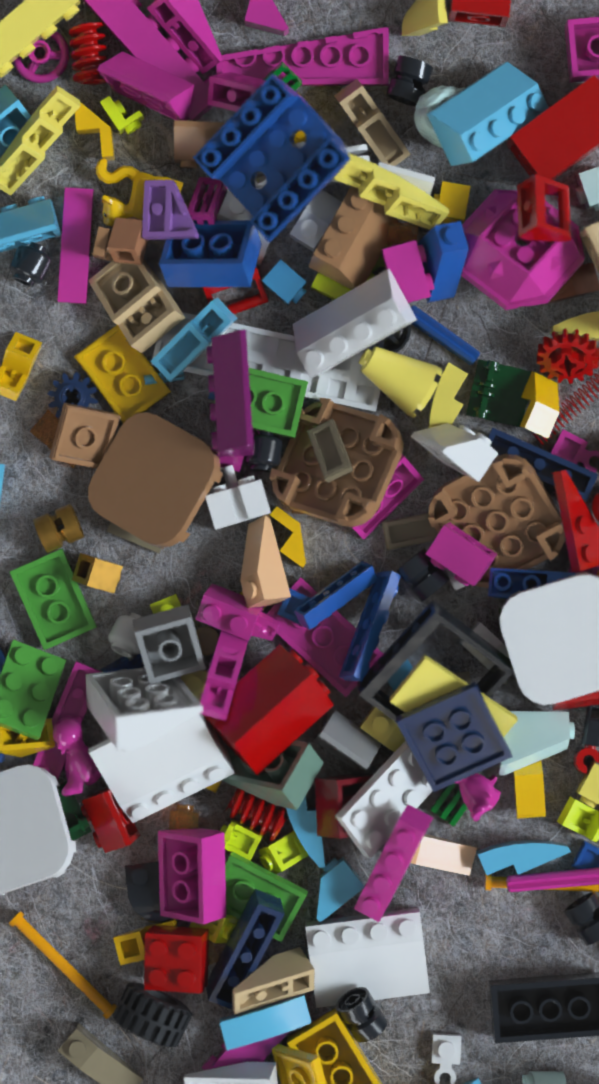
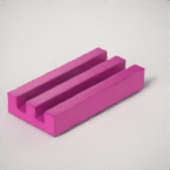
[188,177,227,225]

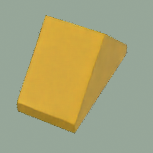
[0,718,55,757]

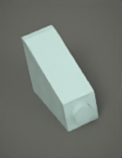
[499,711,575,775]

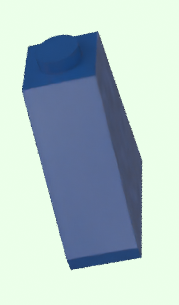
[417,221,469,303]

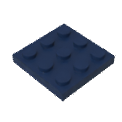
[395,681,512,792]

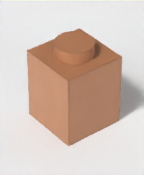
[107,217,148,265]

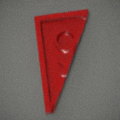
[552,470,599,572]

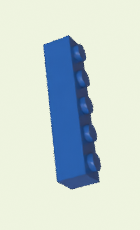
[294,561,378,630]

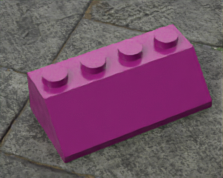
[206,329,254,457]

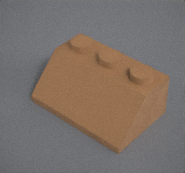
[174,120,225,169]
[308,186,399,290]

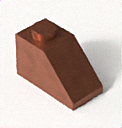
[545,263,599,305]

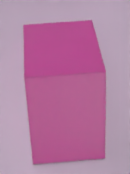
[244,0,289,36]

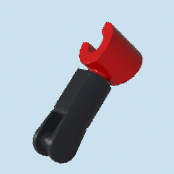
[573,705,599,774]

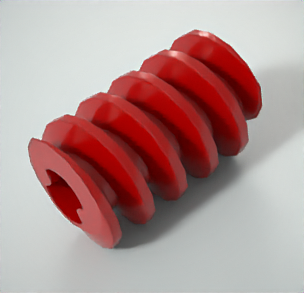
[69,22,107,85]
[224,788,288,842]

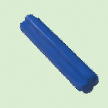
[410,305,480,365]

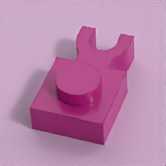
[550,429,599,472]

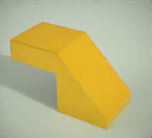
[75,102,115,161]
[0,332,42,401]
[520,371,559,439]
[270,506,306,568]
[513,760,546,819]
[113,919,177,965]

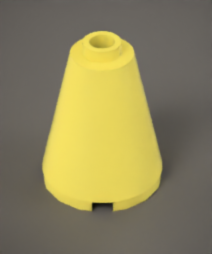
[359,346,442,418]

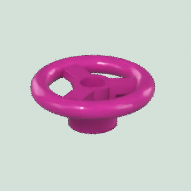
[13,31,69,83]

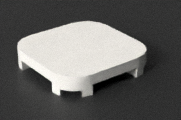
[500,572,599,705]
[0,765,76,896]

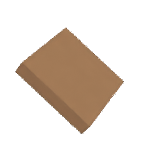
[49,403,120,469]

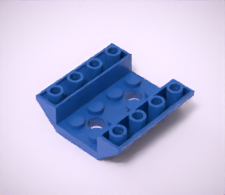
[193,74,351,242]

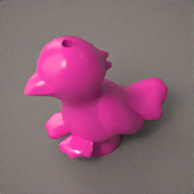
[53,716,101,797]
[455,773,501,822]

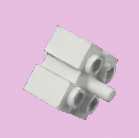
[206,465,271,530]

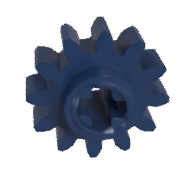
[47,372,99,418]

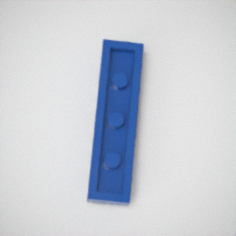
[339,571,401,681]

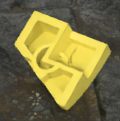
[402,0,448,36]

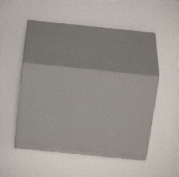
[313,710,382,773]

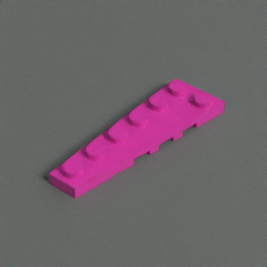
[216,27,389,86]

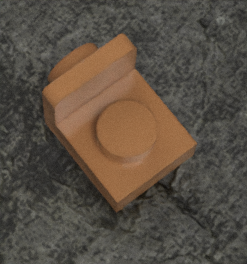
[92,227,113,262]

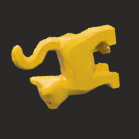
[96,158,183,227]

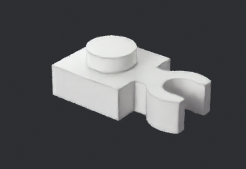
[431,1033,462,1084]

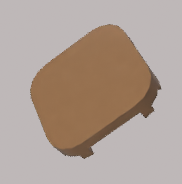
[269,398,404,527]
[88,412,223,549]
[428,454,565,588]

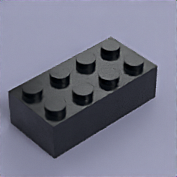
[488,972,599,1044]

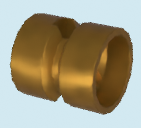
[33,504,85,553]

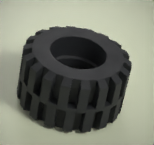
[113,983,193,1047]

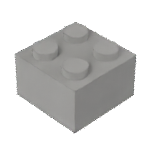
[133,605,206,684]

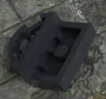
[125,861,173,923]

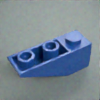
[488,568,576,599]

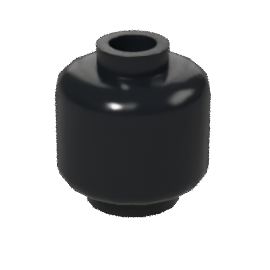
[9,242,52,287]
[244,430,282,472]

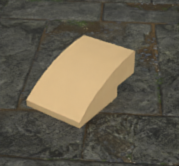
[88,258,185,353]

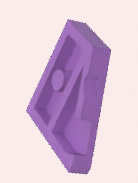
[142,180,199,240]

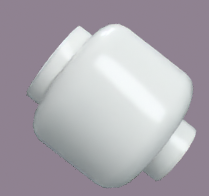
[108,613,142,658]

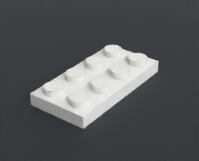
[335,741,432,859]

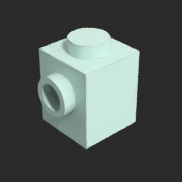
[575,167,599,212]

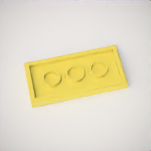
[389,655,518,737]

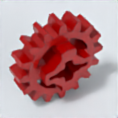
[537,328,599,384]

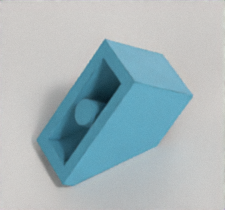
[316,857,365,923]

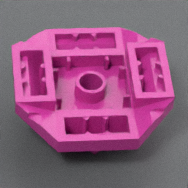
[461,189,585,310]

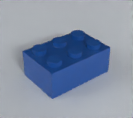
[159,220,262,287]

